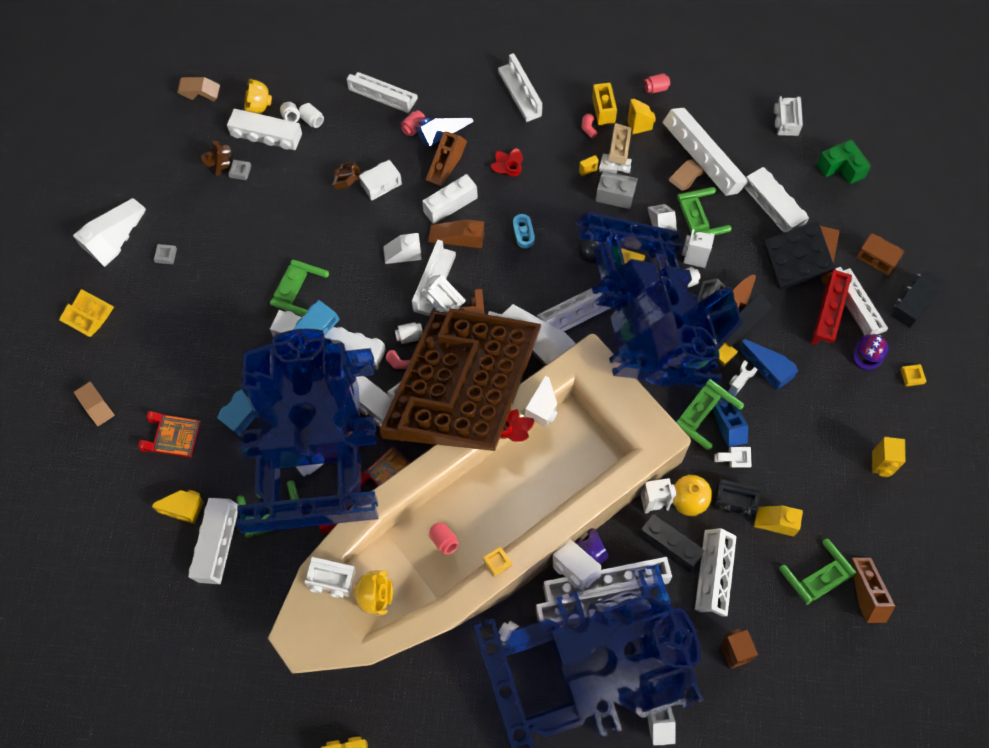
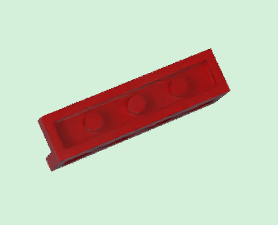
[811,270,852,345]

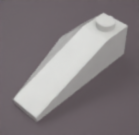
[73,198,146,267]
[500,304,575,366]

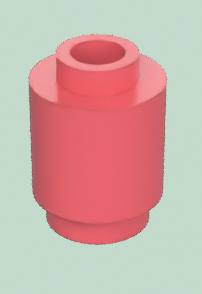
[644,73,670,94]
[401,110,426,136]
[429,523,459,555]

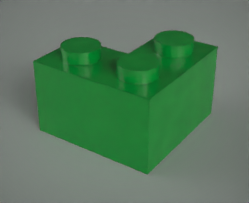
[816,139,871,184]

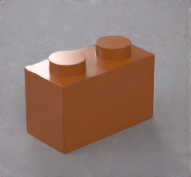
[856,233,905,276]
[720,629,758,669]

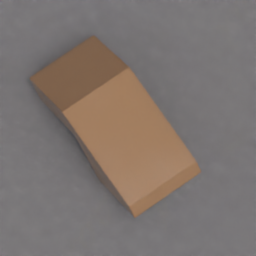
[177,77,220,101]
[669,159,705,190]
[74,381,115,426]

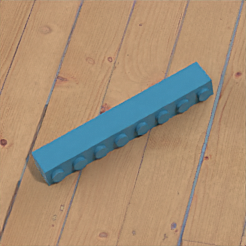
[217,300,340,436]

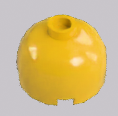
[244,79,272,114]
[673,475,712,516]
[353,570,393,615]

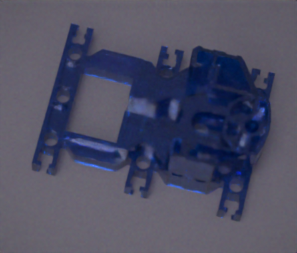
[576,212,743,386]
[237,328,379,533]
[472,564,704,748]

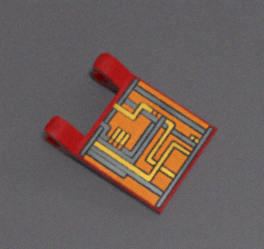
[138,411,201,458]
[355,446,411,488]

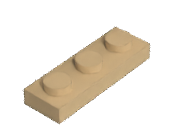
[608,123,632,165]

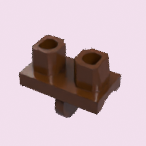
[201,141,231,176]

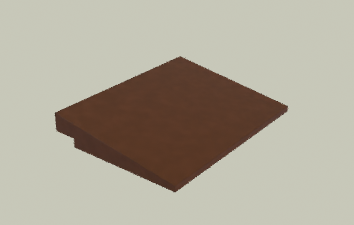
[380,308,541,451]

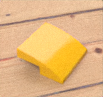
[59,289,114,337]

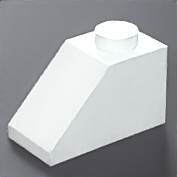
[648,204,677,237]
[384,233,422,264]
[525,376,558,427]
[645,694,675,745]

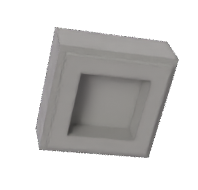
[229,160,251,180]
[153,244,177,265]

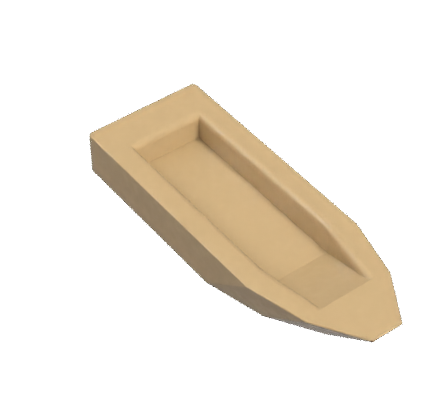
[268,334,691,674]

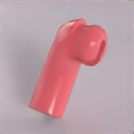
[581,114,597,139]
[386,350,410,369]

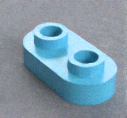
[513,214,535,248]

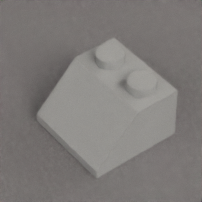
[596,171,638,209]

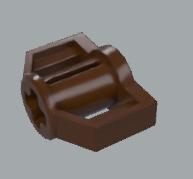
[332,161,361,190]

